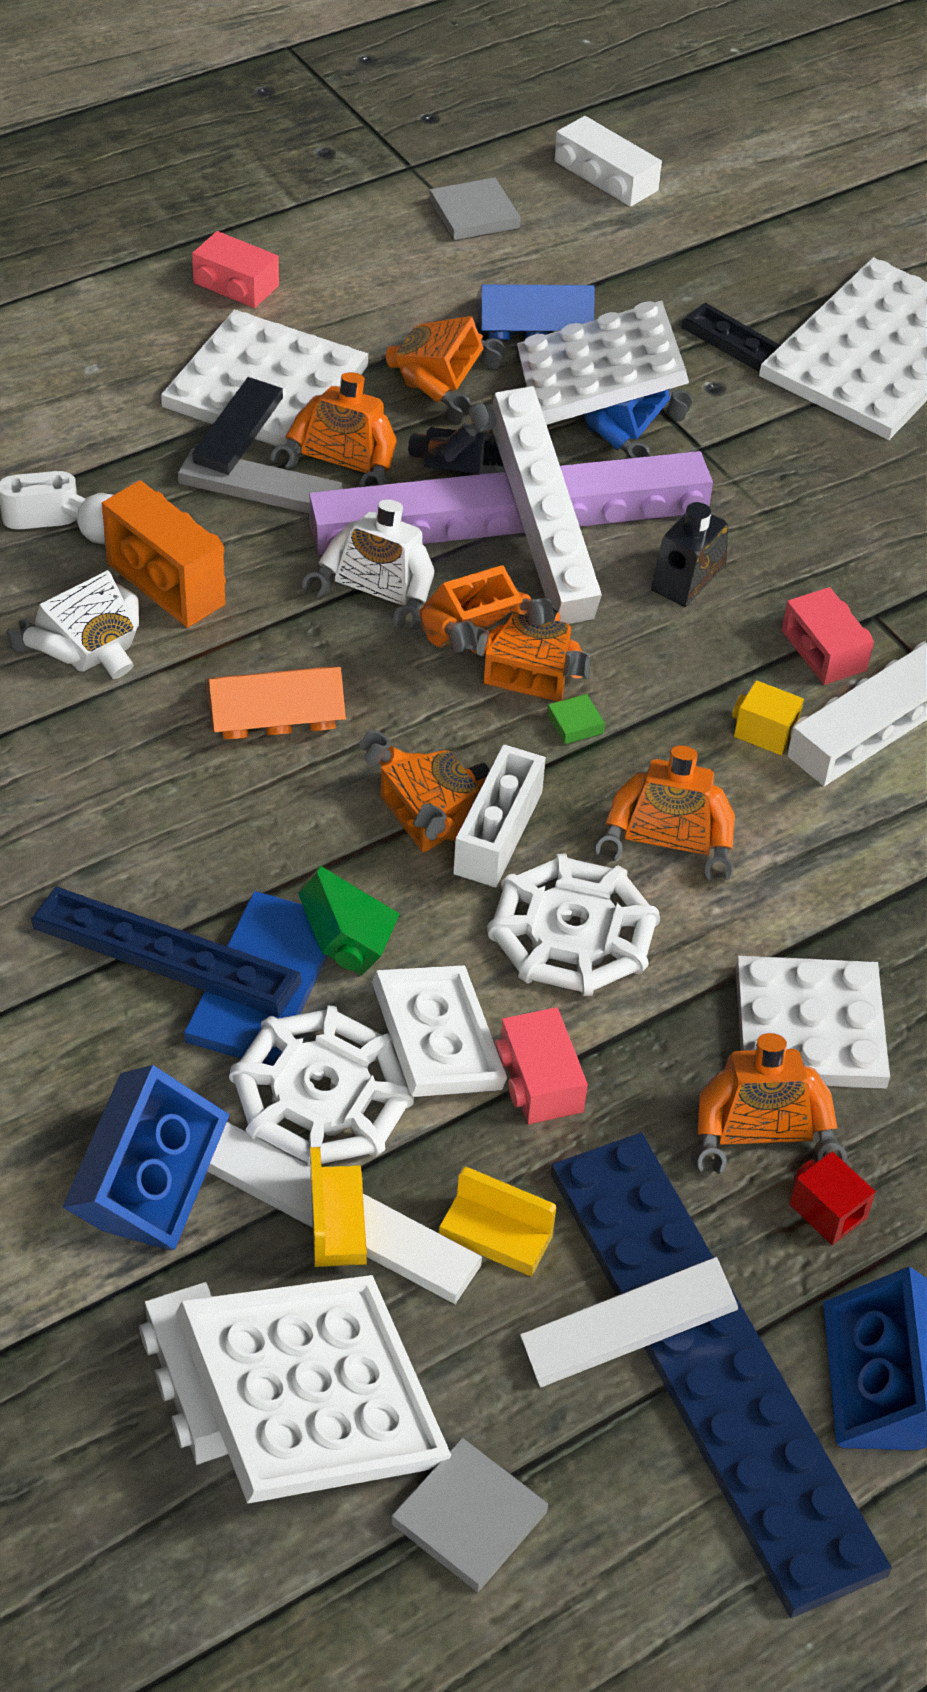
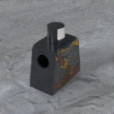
[651,502,728,607]

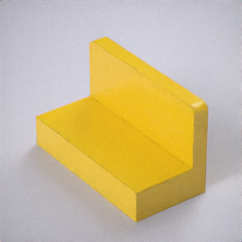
[310,1147,367,1267]
[439,1166,556,1277]

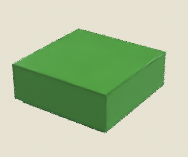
[547,694,605,745]

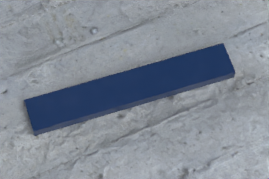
[31,886,302,1017]

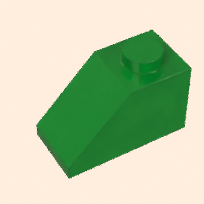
[298,866,400,976]

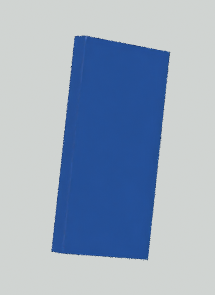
[184,891,327,1066]

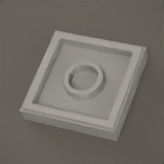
[429,177,521,240]
[392,1438,548,1593]

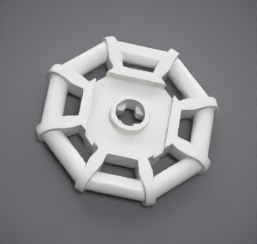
[487,853,660,996]
[229,1005,414,1167]

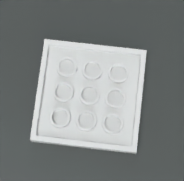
[517,300,689,425]
[161,309,368,454]
[176,1275,451,1504]

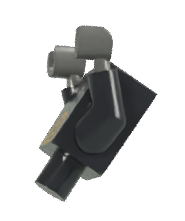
[408,403,505,474]

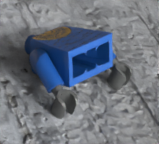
[583,389,692,459]

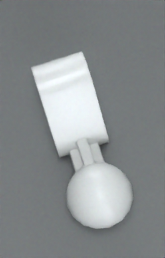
[0,471,113,545]

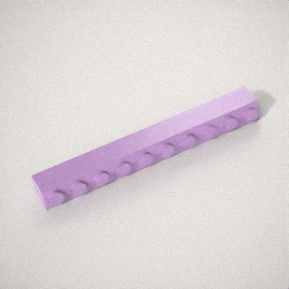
[309,451,713,556]

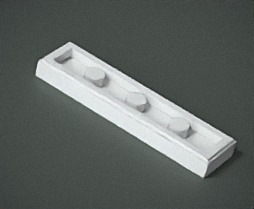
[520,1257,738,1388]

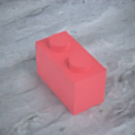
[192,231,279,308]
[781,587,874,685]
[494,1007,588,1125]

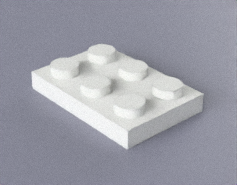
[372,965,507,1097]

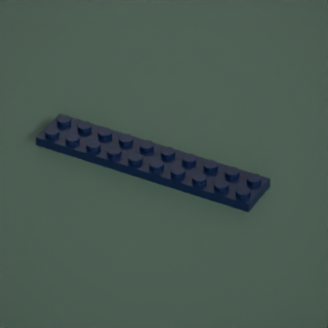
[551,1132,892,1619]

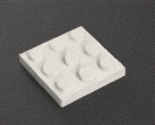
[736,956,890,1089]

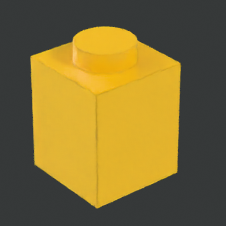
[732,680,804,756]

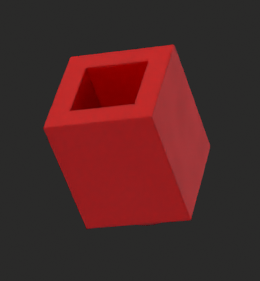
[789,1151,876,1245]

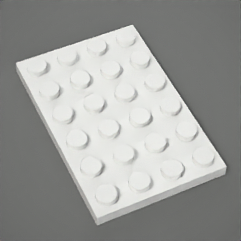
[759,257,927,440]

